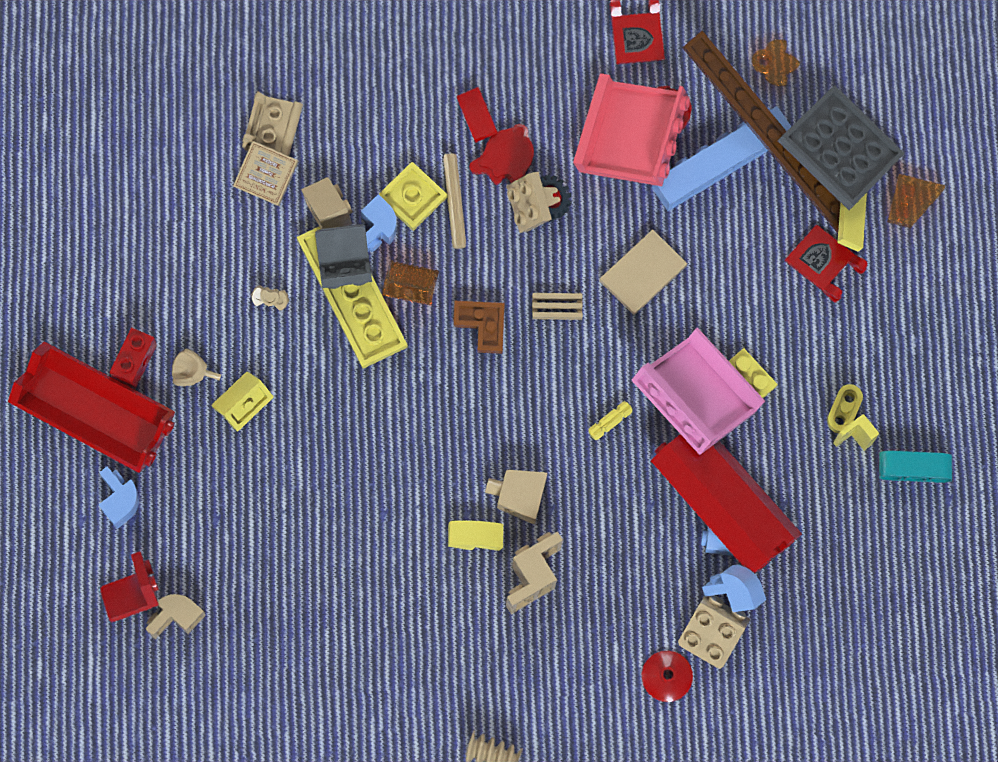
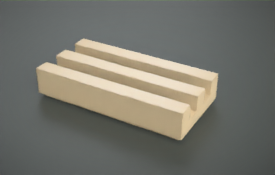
[532,293,583,320]

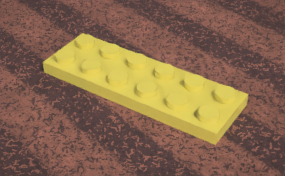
[297,227,408,369]

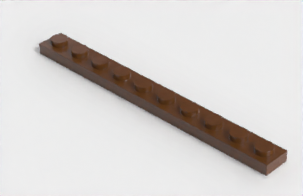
[682,31,840,233]

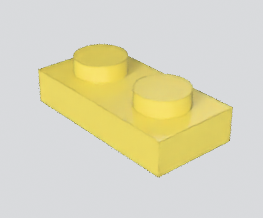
[729,348,778,398]

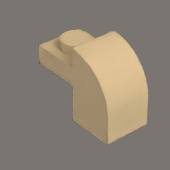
[145,594,206,639]

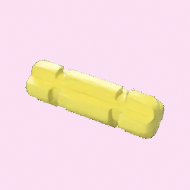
[588,401,632,440]

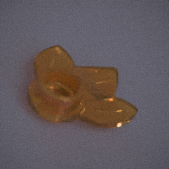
[751,40,800,86]

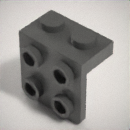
[315,224,372,289]

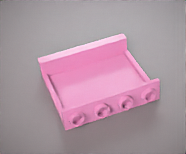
[632,328,765,455]

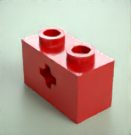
[110,327,157,389]

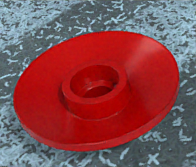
[641,651,693,702]

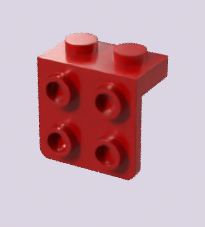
[100,551,159,622]

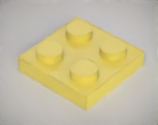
[379,162,448,231]

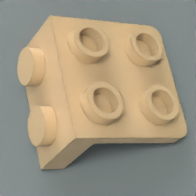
[678,595,750,668]

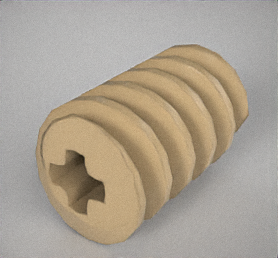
[465,731,523,762]

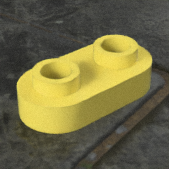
[827,384,863,433]

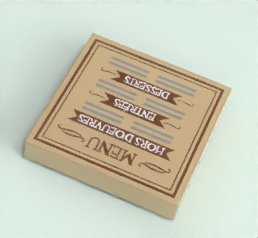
[233,141,299,206]

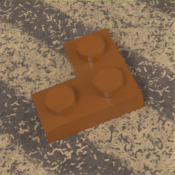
[453,301,505,354]

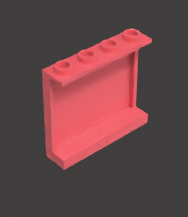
[573,73,690,186]

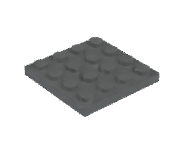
[778,85,905,210]

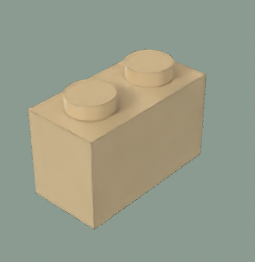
[301,177,353,229]

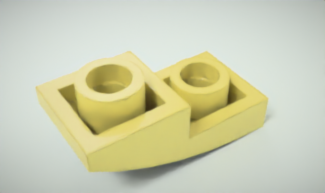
[448,521,503,551]

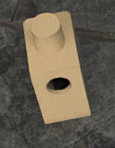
[485,470,547,524]

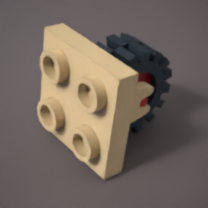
[506,172,572,233]

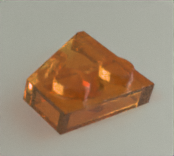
[887,174,945,228]

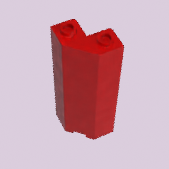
[8,341,175,473]
[651,434,802,574]

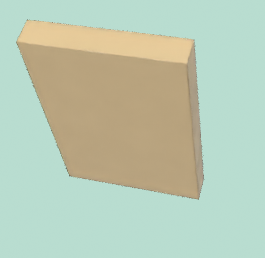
[599,229,687,315]

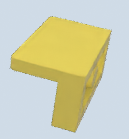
[212,372,274,432]
[833,414,880,451]

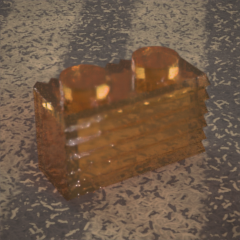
[382,260,439,306]

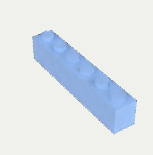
[652,106,791,211]

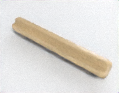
[443,154,466,249]

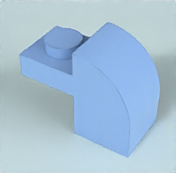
[361,194,397,252]
[99,467,139,529]
[702,565,766,612]

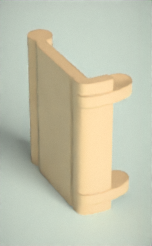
[242,91,303,156]

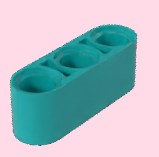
[879,451,952,483]

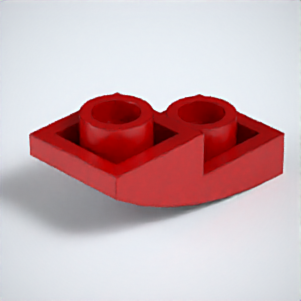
[456,87,498,143]

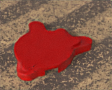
[469,124,534,185]

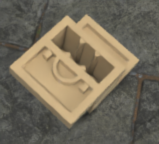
[506,532,563,614]

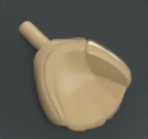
[172,349,221,386]

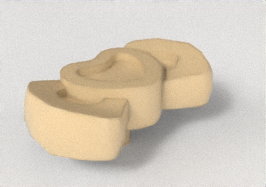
[251,285,289,310]

